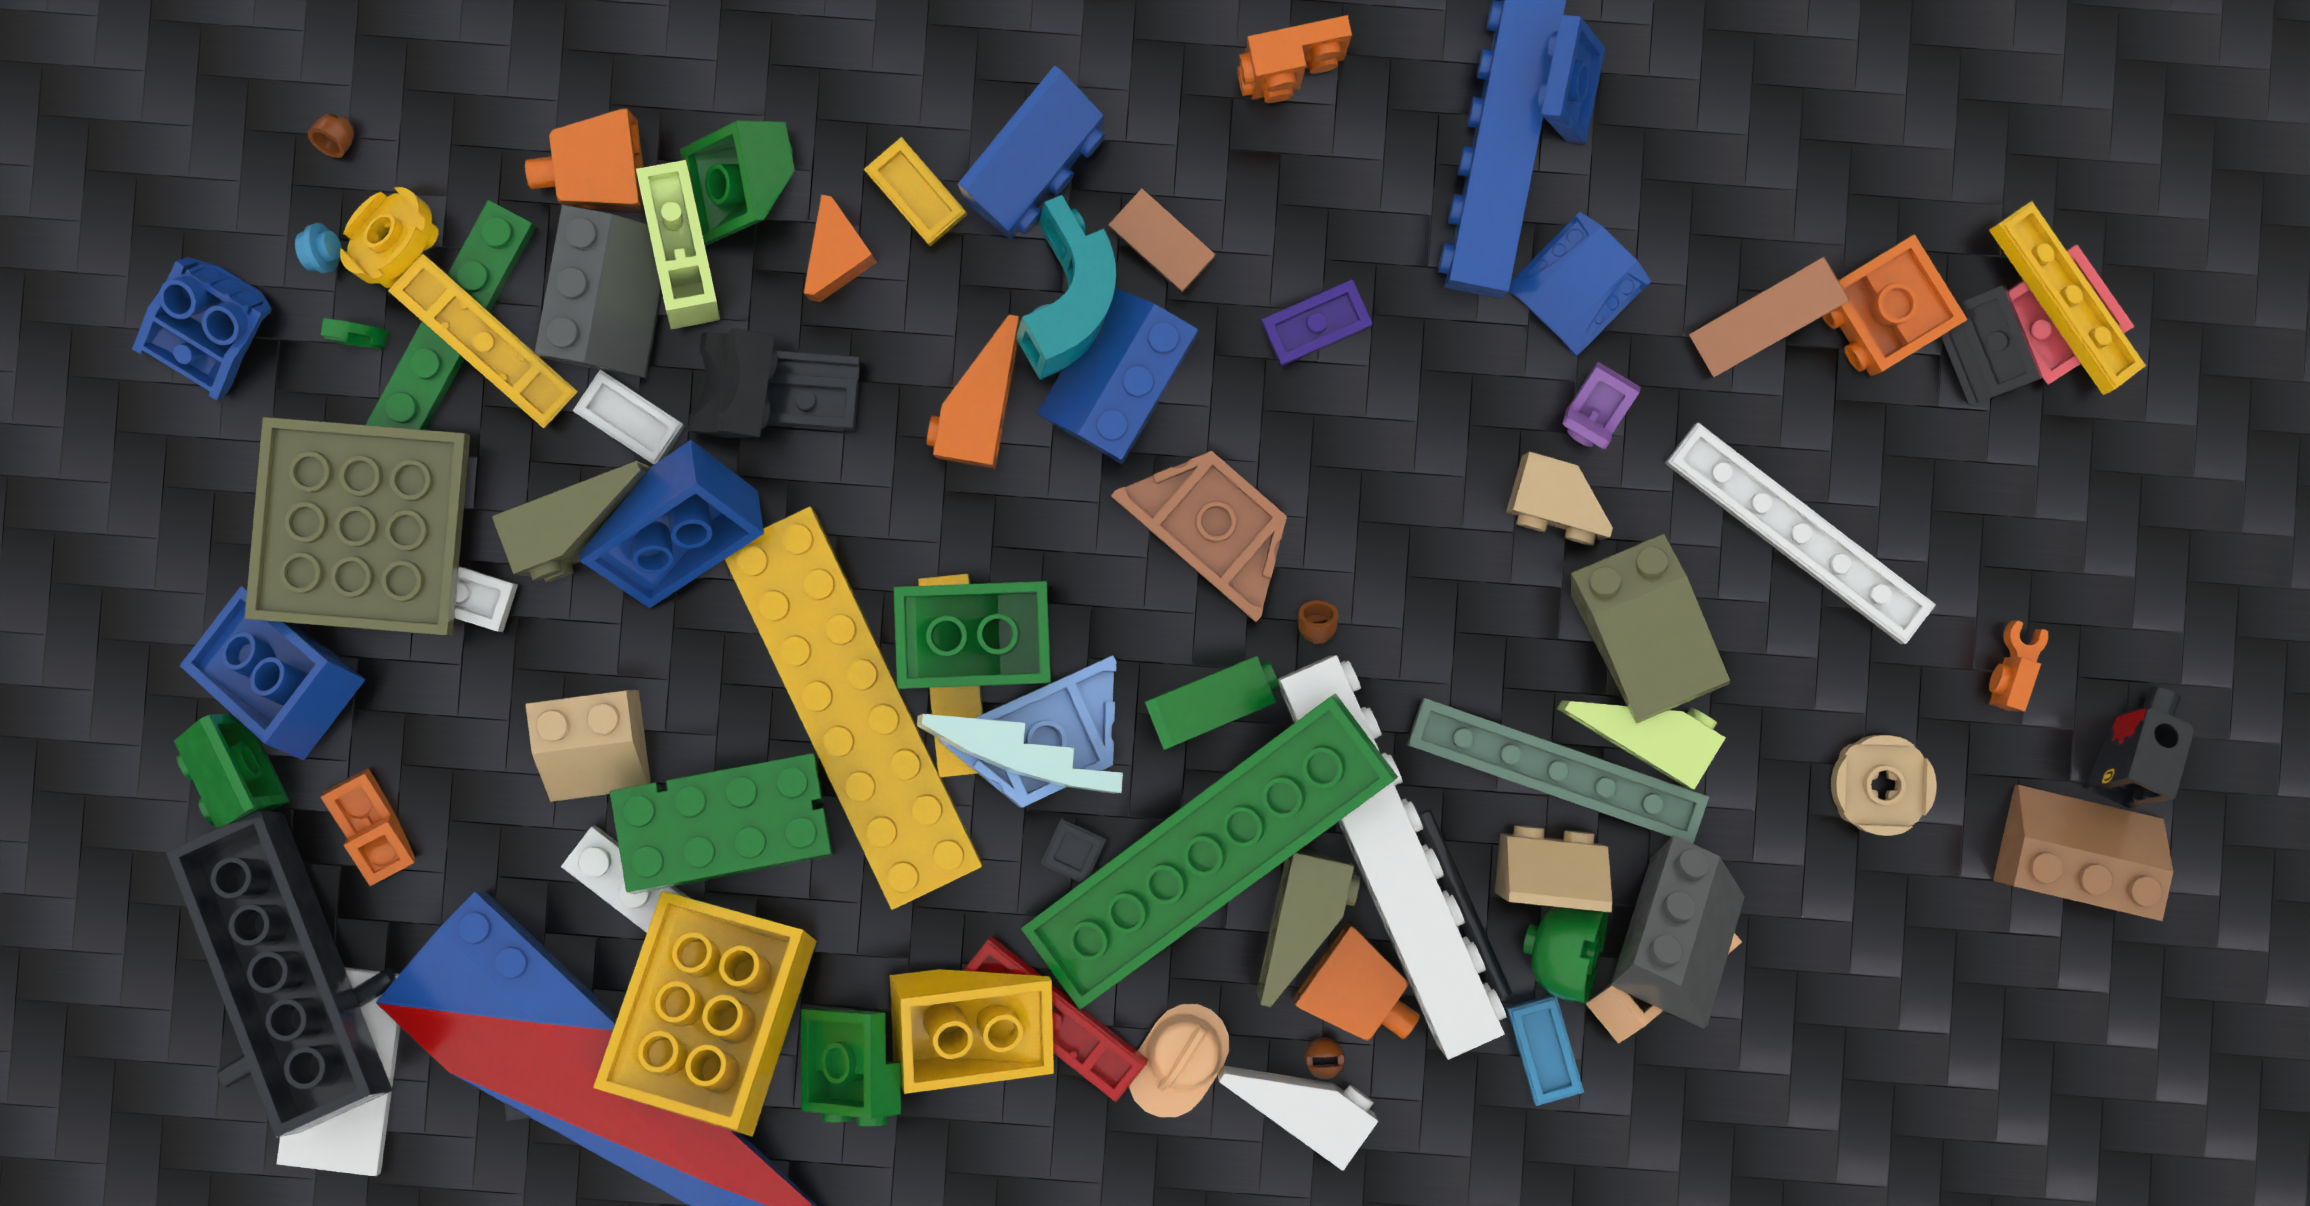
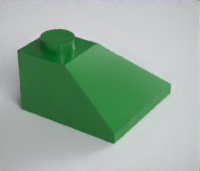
[680,121,795,246]

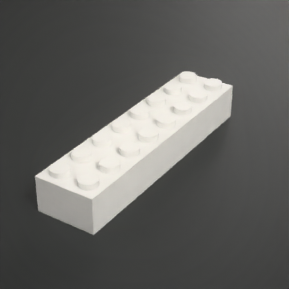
[1277,655,1507,1060]

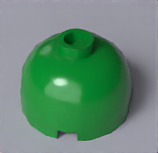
[1523,906,1609,1004]

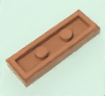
[1689,257,1850,377]

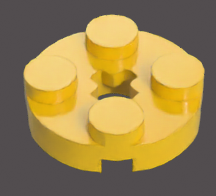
[340,187,439,288]

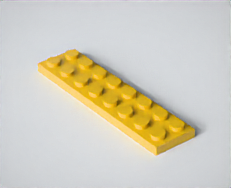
[725,507,983,910]

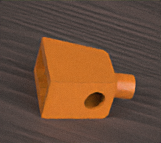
[525,109,645,213]
[1292,921,1420,1041]

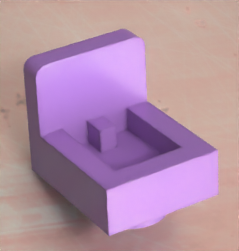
[1562,362,1641,449]

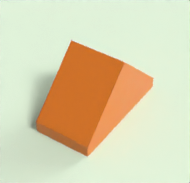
[804,195,877,302]

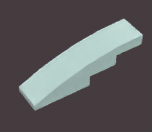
[917,714,1123,794]

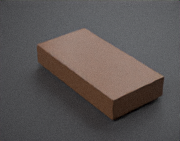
[1108,188,1215,294]

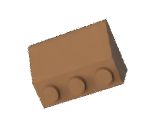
[1993,784,2174,921]

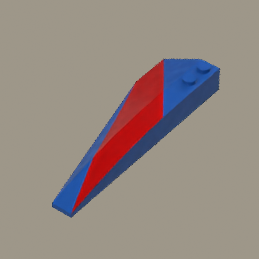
[376,892,817,1206]

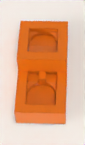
[320,768,416,886]

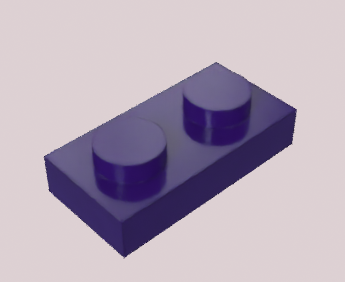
[1261,279,1373,367]

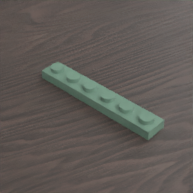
[1406,698,1709,844]

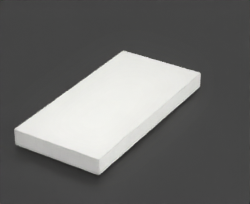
[277,967,400,1177]

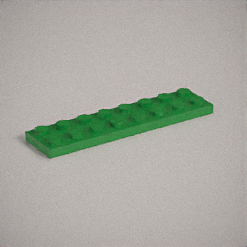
[1021,693,1398,1010]

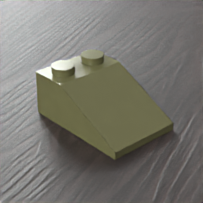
[492,461,651,583]
[1571,534,1730,724]
[1256,848,1360,1007]

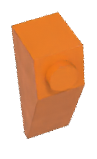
[927,315,1021,469]

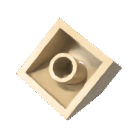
[526,690,651,802]
[1494,825,1612,912]

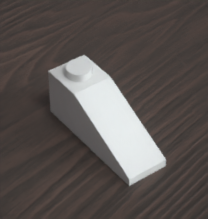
[1218,1066,1378,1171]

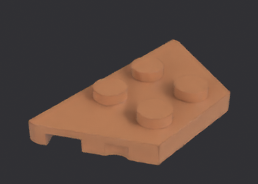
[1111,451,1287,623]

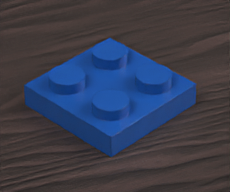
[1538,15,1605,144]

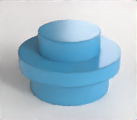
[295,223,342,273]

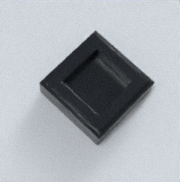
[1040,818,1107,883]

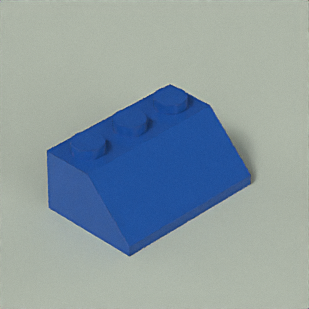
[958,65,1106,240]
[1037,288,1198,464]

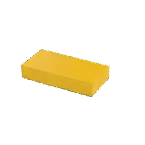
[864,137,967,246]

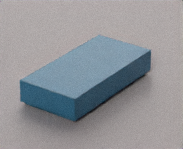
[1506,994,1584,1106]

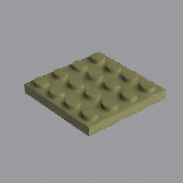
[245,417,470,636]

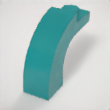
[1016,195,1116,380]

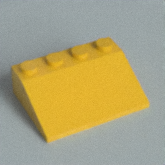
[593,891,817,1137]

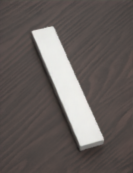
[1665,423,1936,644]

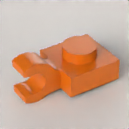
[1989,620,2048,712]

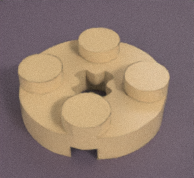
[1831,735,1937,836]

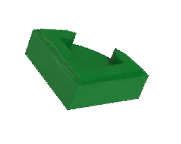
[321,318,388,350]

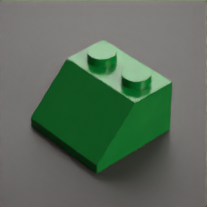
[174,714,290,829]

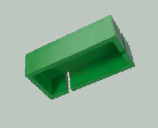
[610,753,833,894]

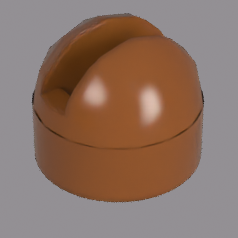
[308,114,354,158]
[1298,600,1338,644]
[1304,1037,1345,1080]

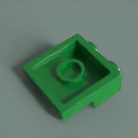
[801,1008,901,1126]

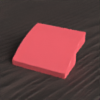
[2008,245,2135,385]

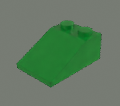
[894,581,1051,689]

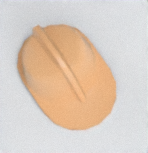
[1129,1004,1229,1117]

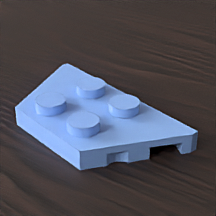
[938,655,1116,808]

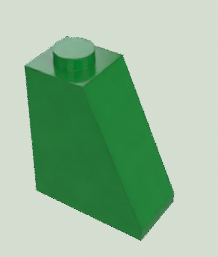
[1145,656,1280,750]

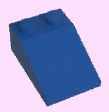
[579,440,764,608]
[180,586,365,760]

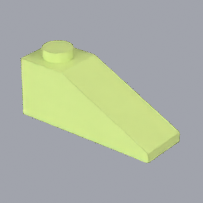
[636,160,720,329]
[1557,700,1725,789]

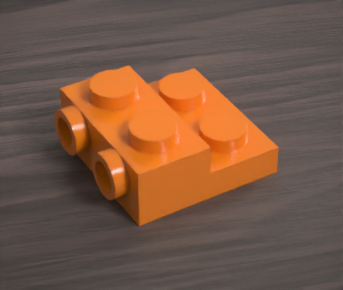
[1237,15,1352,103]
[1822,234,1968,377]

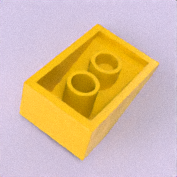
[890,969,1054,1094]

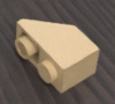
[1506,452,1613,546]

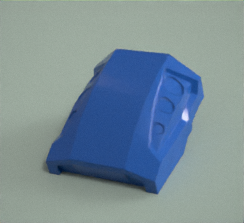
[1508,212,1651,357]
[132,257,272,401]

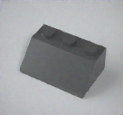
[534,205,662,379]
[1611,835,1745,1029]

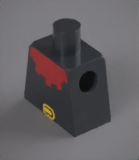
[2085,687,2194,808]

